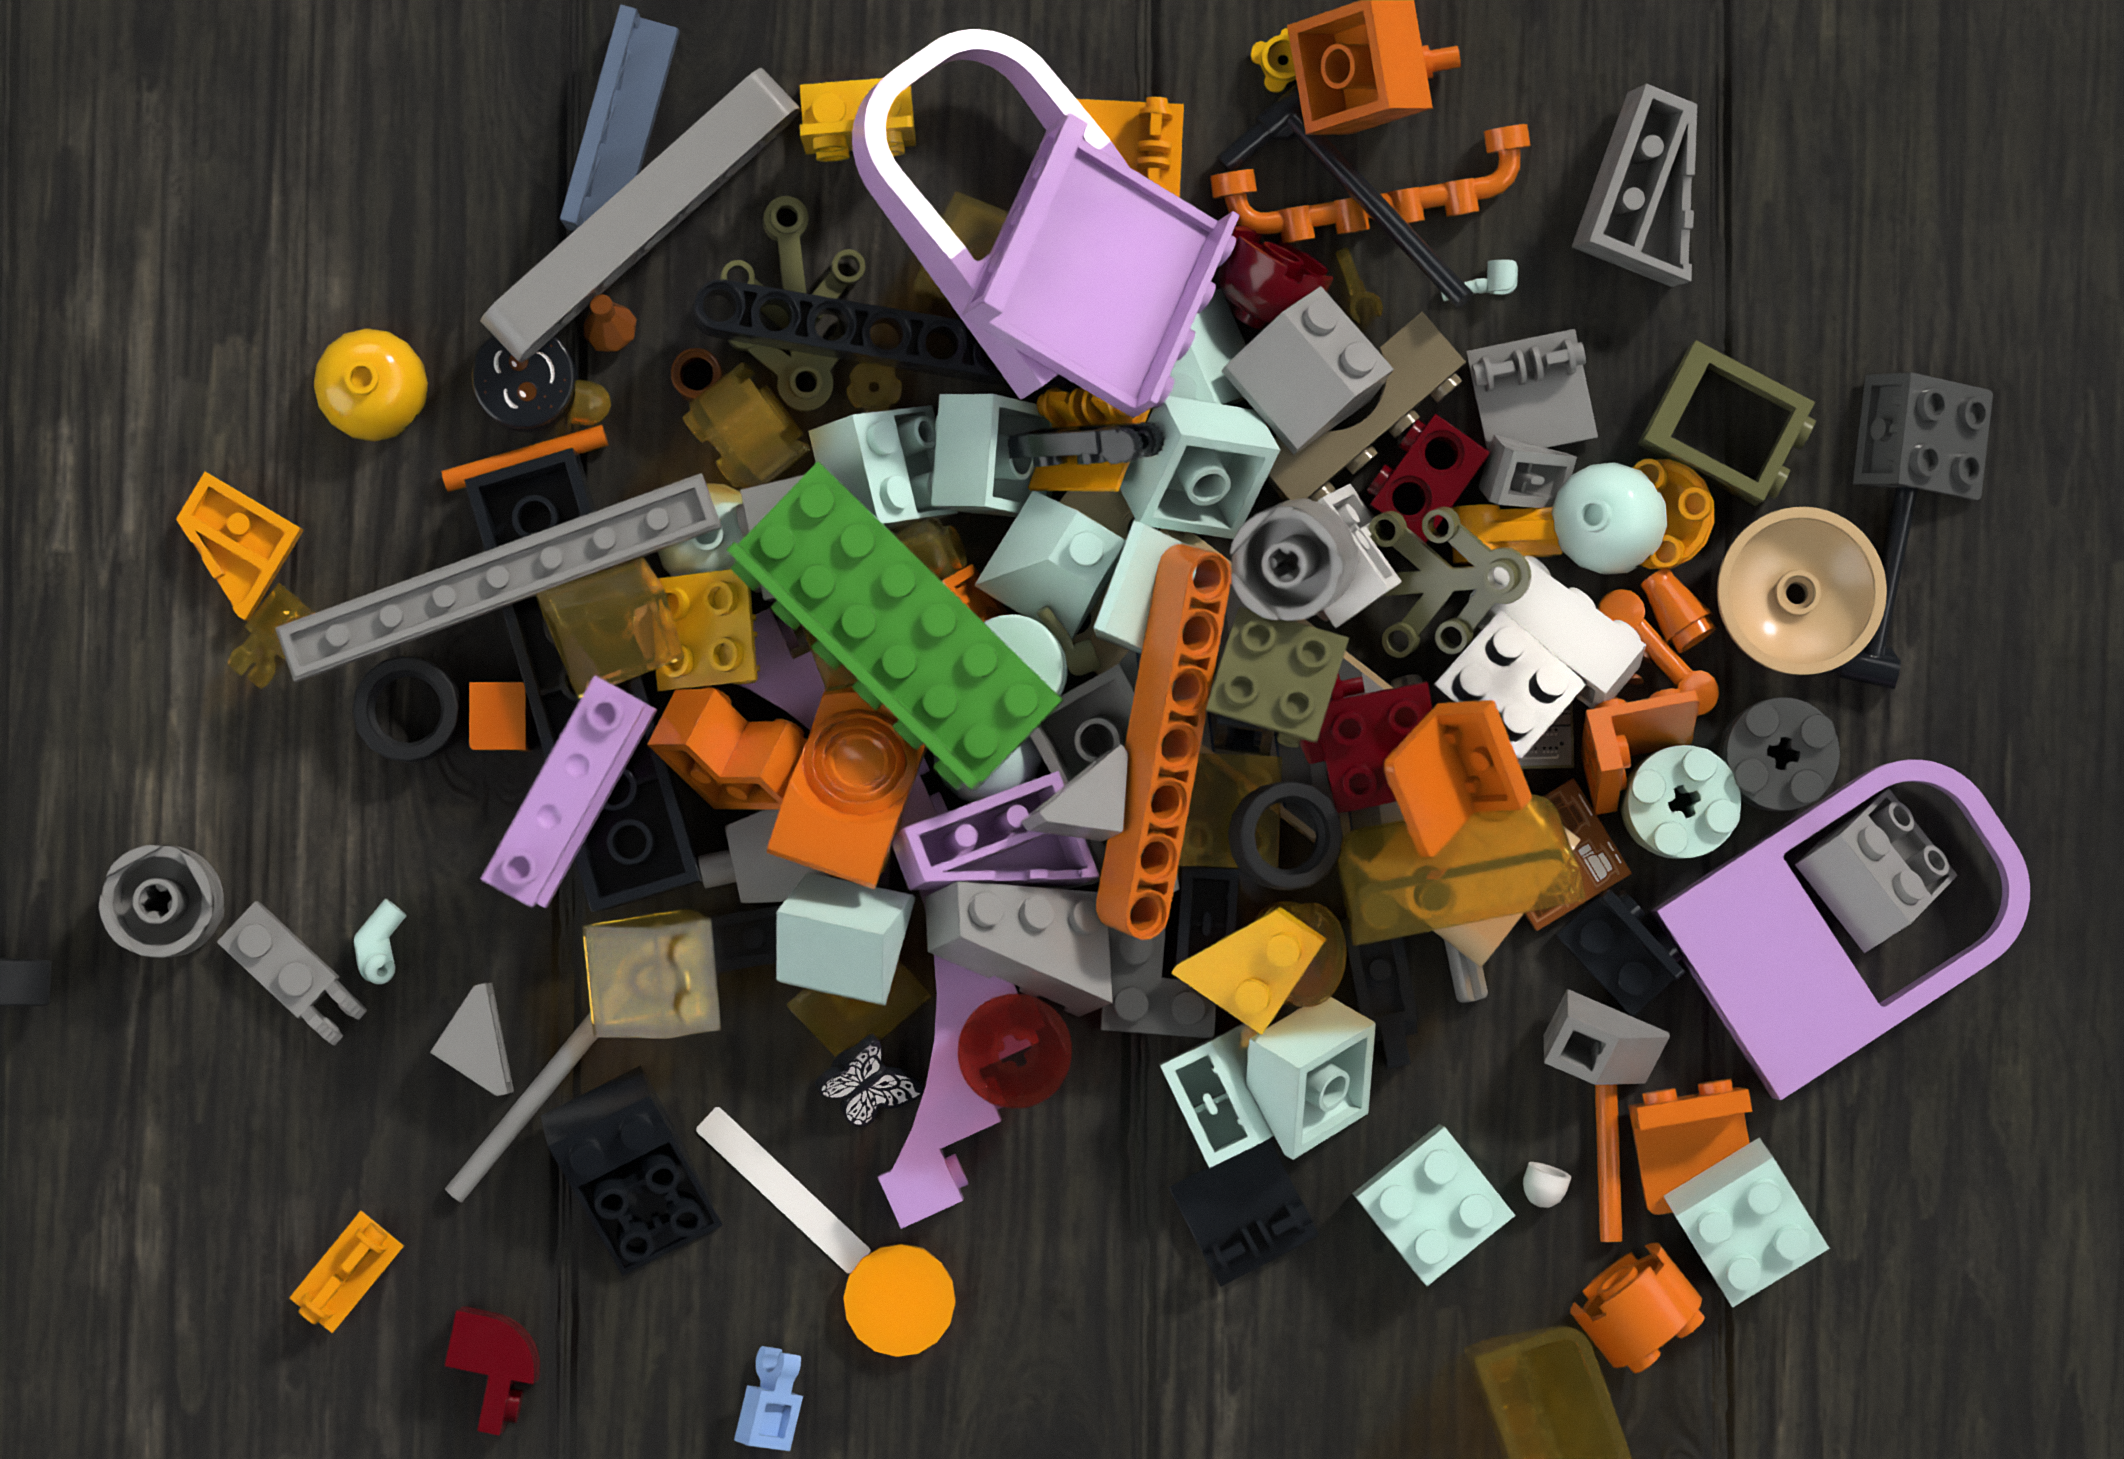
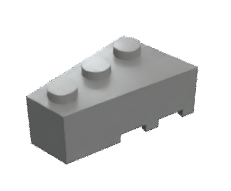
[1572,83,1697,287]
[925,881,1113,1017]

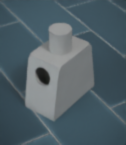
[698,810,830,903]

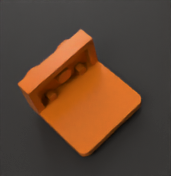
[1384,700,1532,857]
[1628,1079,1752,1215]

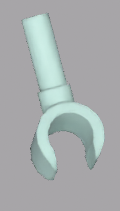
[1441,260,1518,301]

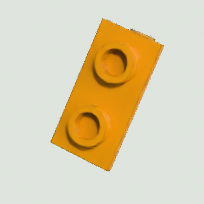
[289,1210,404,1333]

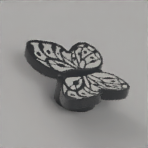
[815,1033,924,1127]

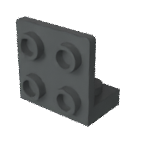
[1853,372,1993,500]

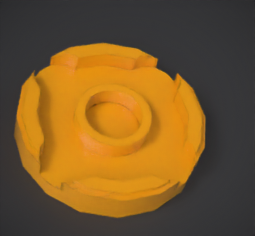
[843,1243,956,1357]

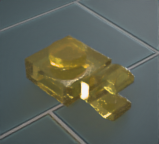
[227,583,316,689]

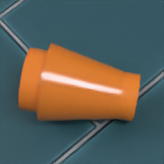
[1640,568,1716,653]

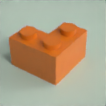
[647,686,807,810]

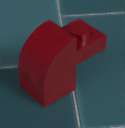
[445,1306,541,1435]

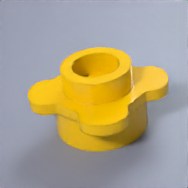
[1251,28,1296,93]

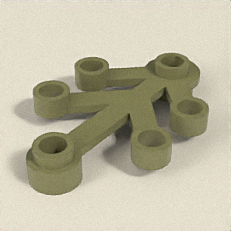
[720,196,865,412]
[1369,507,1532,658]

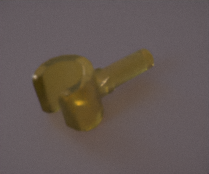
[1335,248,1383,324]

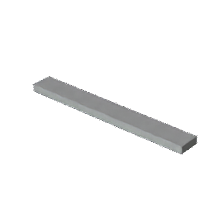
[275,473,722,682]

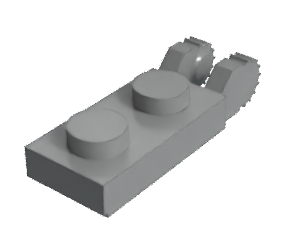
[217,901,367,1046]

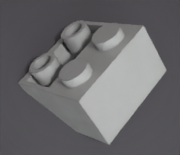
[1795,788,1958,953]

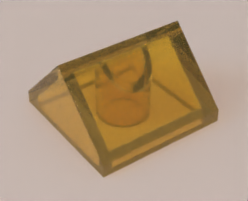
[536,556,684,699]
[786,958,931,1057]

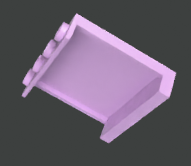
[961,112,1240,418]

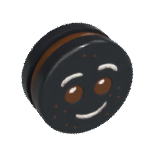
[472,335,579,433]

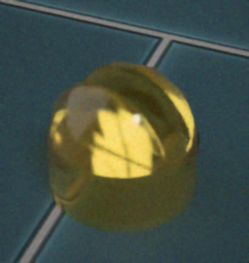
[570,380,611,426]

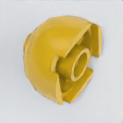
[314,328,428,441]

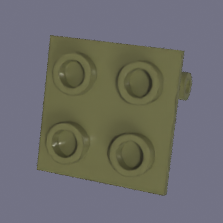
[1206,606,1349,748]

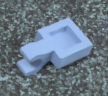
[734,1346,803,1451]

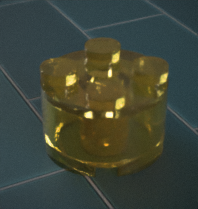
[682,362,811,489]

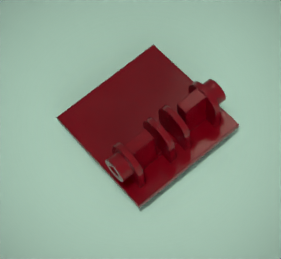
[1320,681,1432,814]

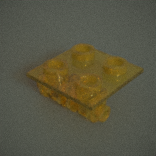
[1178,753,1282,868]

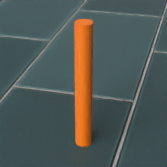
[442,425,608,492]
[1595,1084,1622,1242]

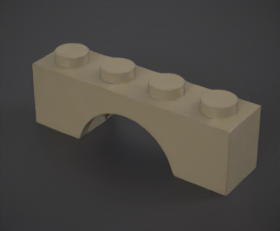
[1266,311,1466,502]

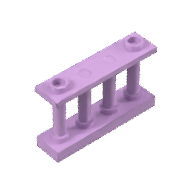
[481,675,657,908]

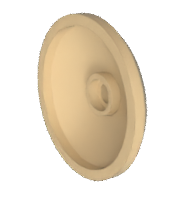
[1717,507,1887,675]

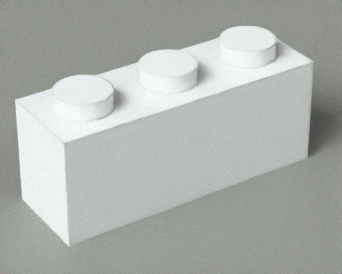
[1469,547,1646,709]

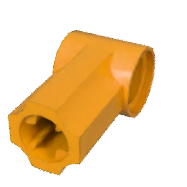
[1451,504,1562,565]

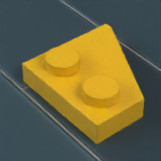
[1171,907,1327,1035]

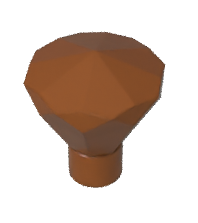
[584,294,637,352]

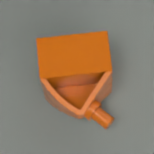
[1287,0,1461,135]

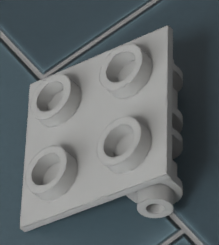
[1466,329,1598,451]

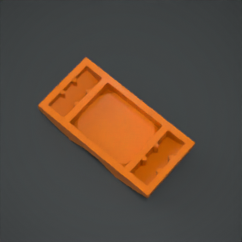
[767,664,927,890]

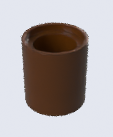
[671,348,725,405]

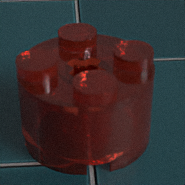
[958,993,1072,1108]

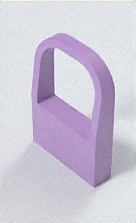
[852,29,1129,400]
[1650,760,2030,1100]

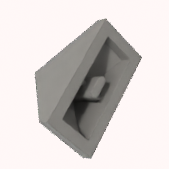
[1478,434,1577,508]
[1021,744,1128,841]
[430,983,514,1096]

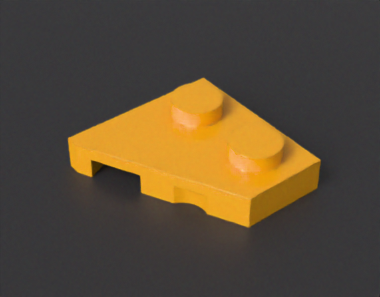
[176,471,304,622]

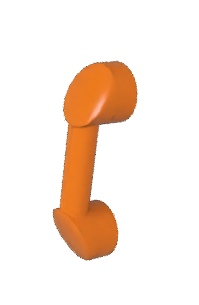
[1597,589,1719,716]

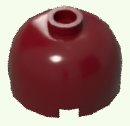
[1219,225,1333,329]

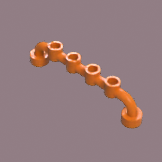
[1210,124,1531,244]

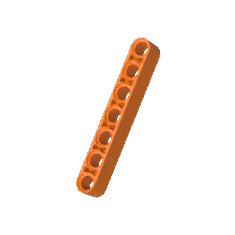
[1096,544,1231,940]

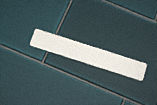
[696,1107,870,1273]

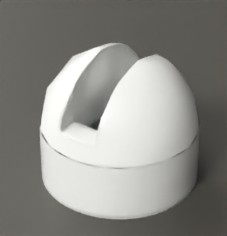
[1523,1162,1571,1208]

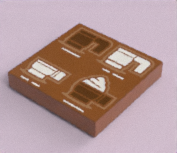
[1499,778,1632,931]

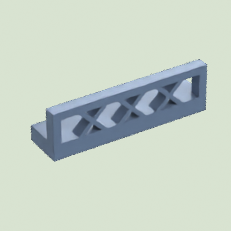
[560,4,680,231]

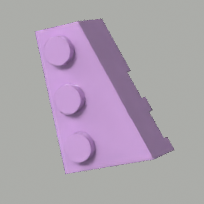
[892,771,1100,890]

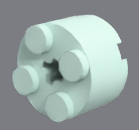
[1620,745,1741,859]

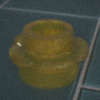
[847,363,902,413]

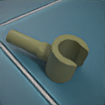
[1037,605,1100,676]

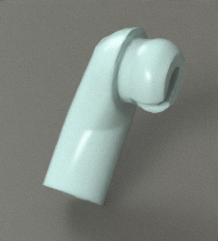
[354,898,407,984]

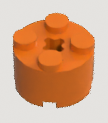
[1570,1243,1705,1374]

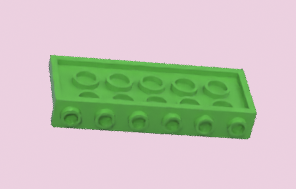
[726,462,1064,790]

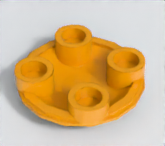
[1632,459,1715,569]

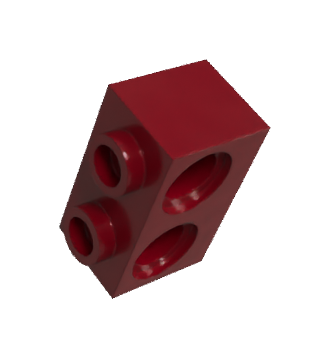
[1366,414,1490,543]

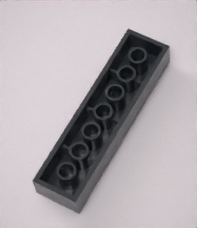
[465,448,703,913]

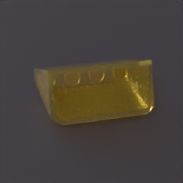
[1336,795,1586,945]
[1464,1325,1632,1459]

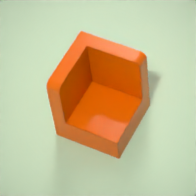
[469,682,532,752]

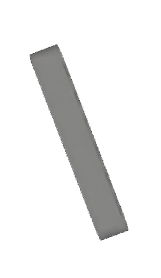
[480,68,801,363]

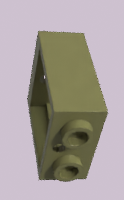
[1637,340,1816,506]

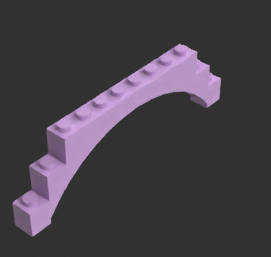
[624,601,1045,1229]

